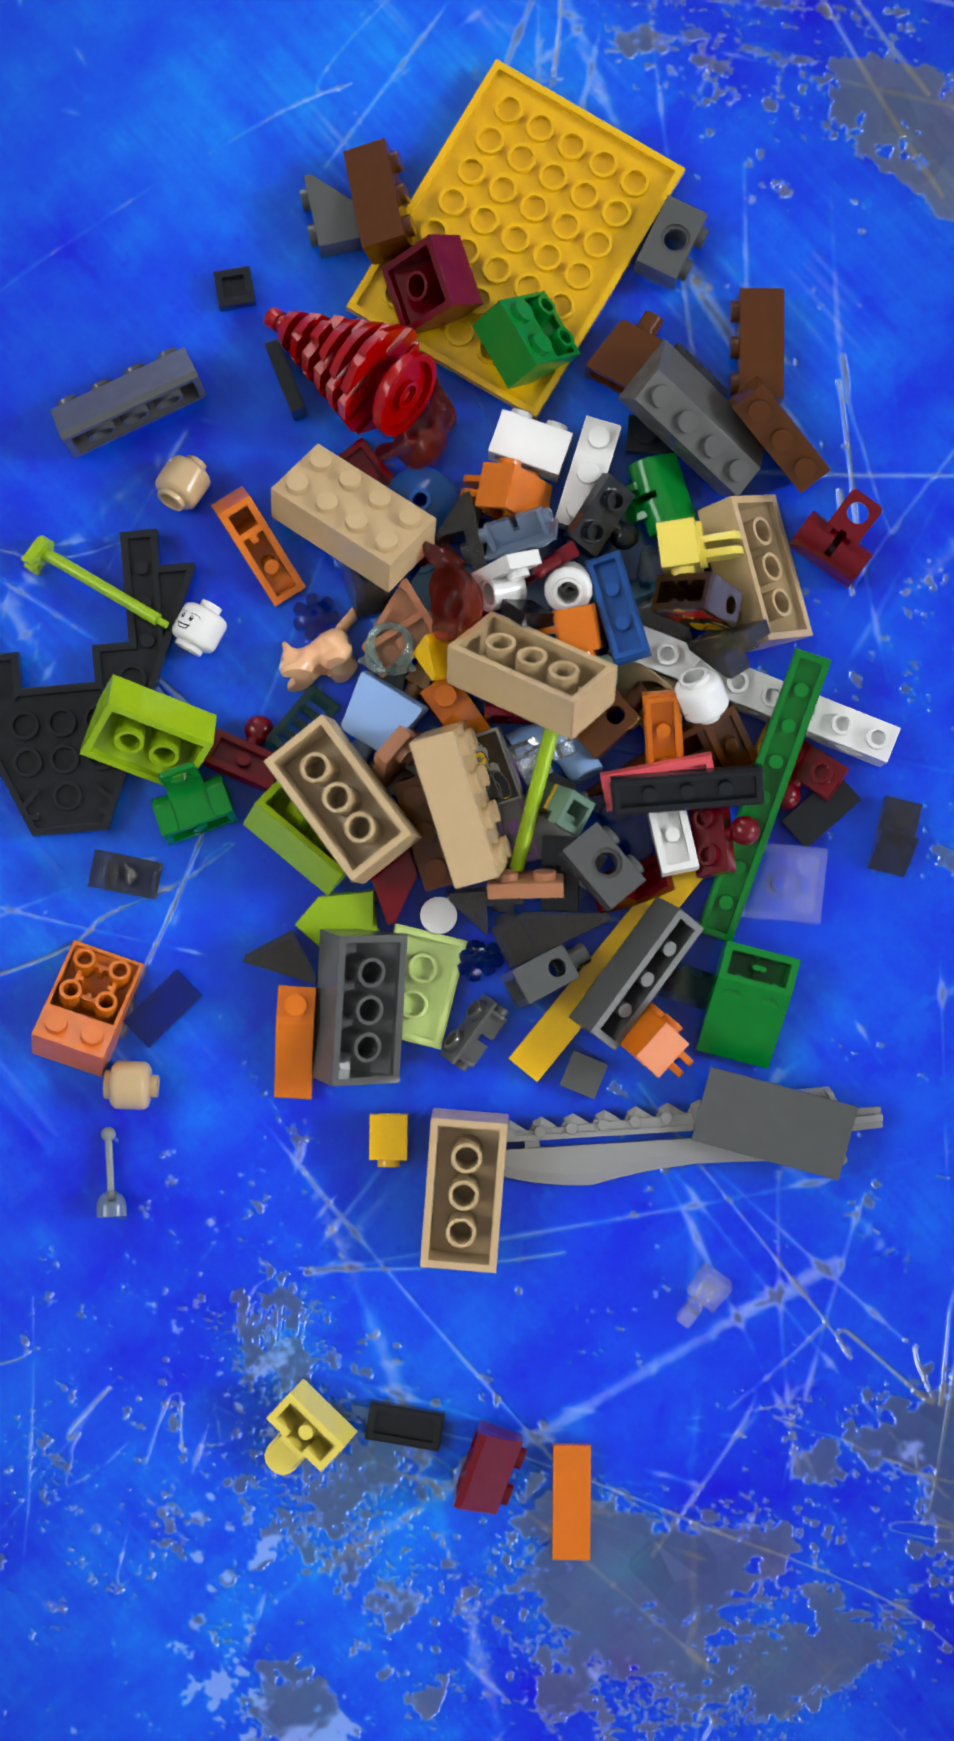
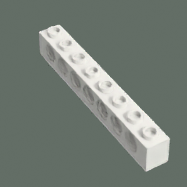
[607,626,901,767]

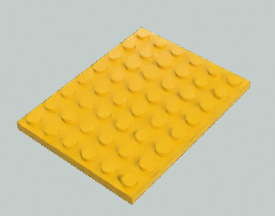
[346,59,685,420]

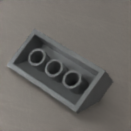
[618,340,765,496]
[50,347,207,458]
[312,929,408,1086]

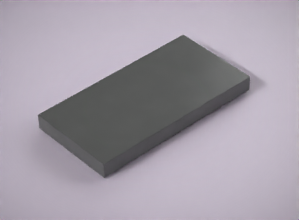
[691,1066,858,1181]

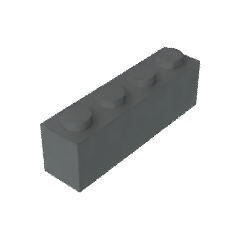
[569,897,704,1050]

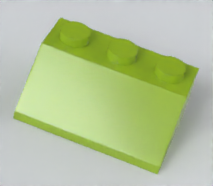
[80,674,217,786]
[243,780,347,896]

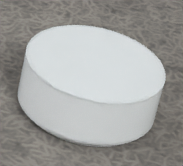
[420,897,457,934]

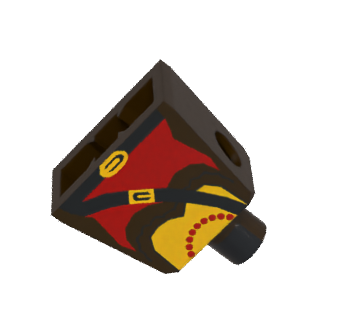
[650,572,742,630]

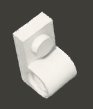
[470,549,542,612]
[645,810,699,877]

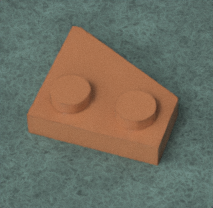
[361,578,440,679]
[372,725,420,788]
[487,868,564,899]

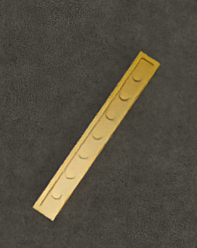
[508,870,703,1082]

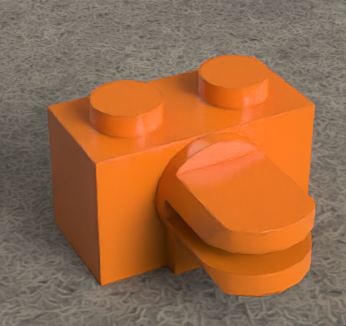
[460,458,553,520]
[535,602,607,656]
[620,1002,694,1078]

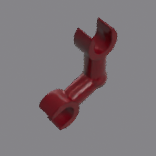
[524,541,580,587]

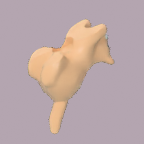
[279,606,359,692]

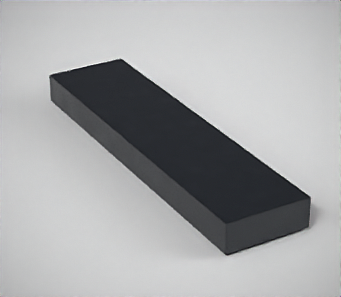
[610,764,764,816]

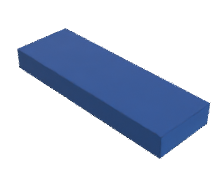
[584,550,652,667]

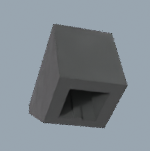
[299,174,362,258]

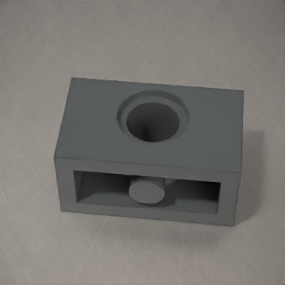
[634,195,710,290]
[558,822,646,912]

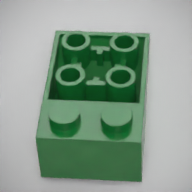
[695,940,801,1069]

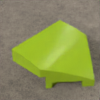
[295,889,380,946]

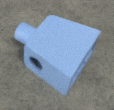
[341,671,429,763]

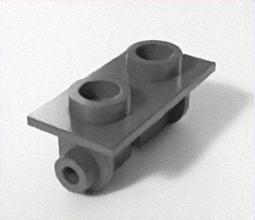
[440,993,509,1072]

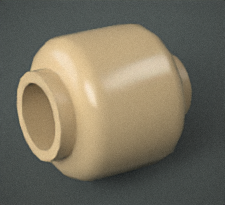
[155,455,210,511]
[103,1060,160,1110]

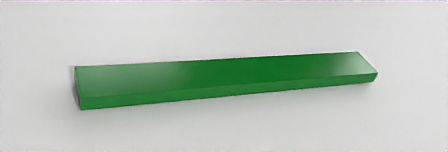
[698,647,832,941]

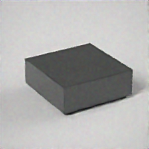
[559,1050,608,1099]

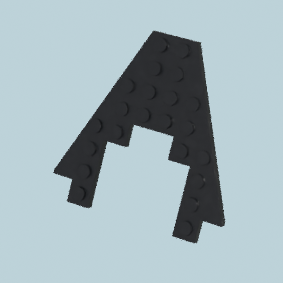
[0,529,196,837]

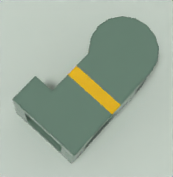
[524,781,596,837]

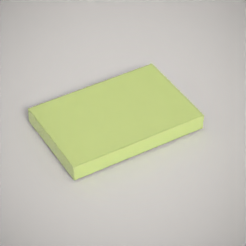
[393,923,468,1050]

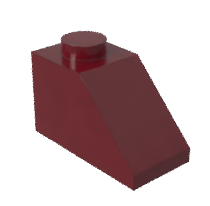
[371,846,418,926]

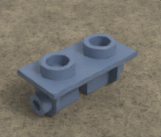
[478,506,559,561]

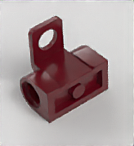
[789,489,882,588]

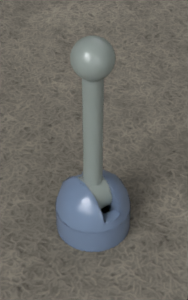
[96,1127,127,1218]

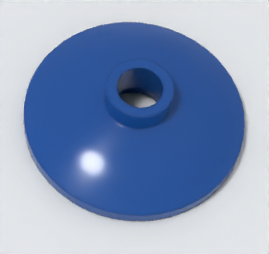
[388,467,457,537]

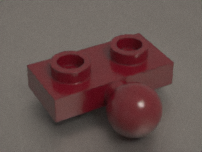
[202,715,277,792]
[779,740,849,810]
[690,807,760,879]

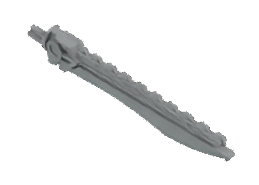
[504,1086,883,1185]

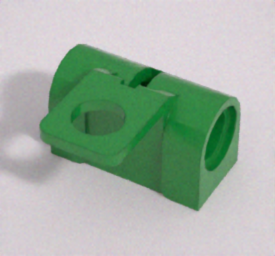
[620,453,697,539]
[151,762,239,846]

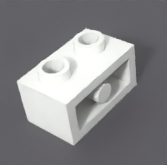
[488,408,573,483]

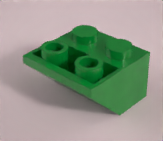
[472,291,581,389]

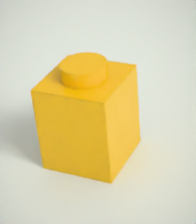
[369,1113,409,1167]

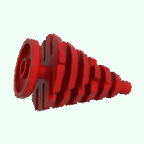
[264,307,437,437]

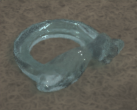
[358,622,416,676]

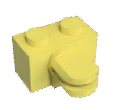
[656,517,744,576]
[264,1378,358,1475]

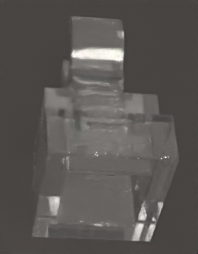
[507,734,577,788]
[676,1261,732,1329]

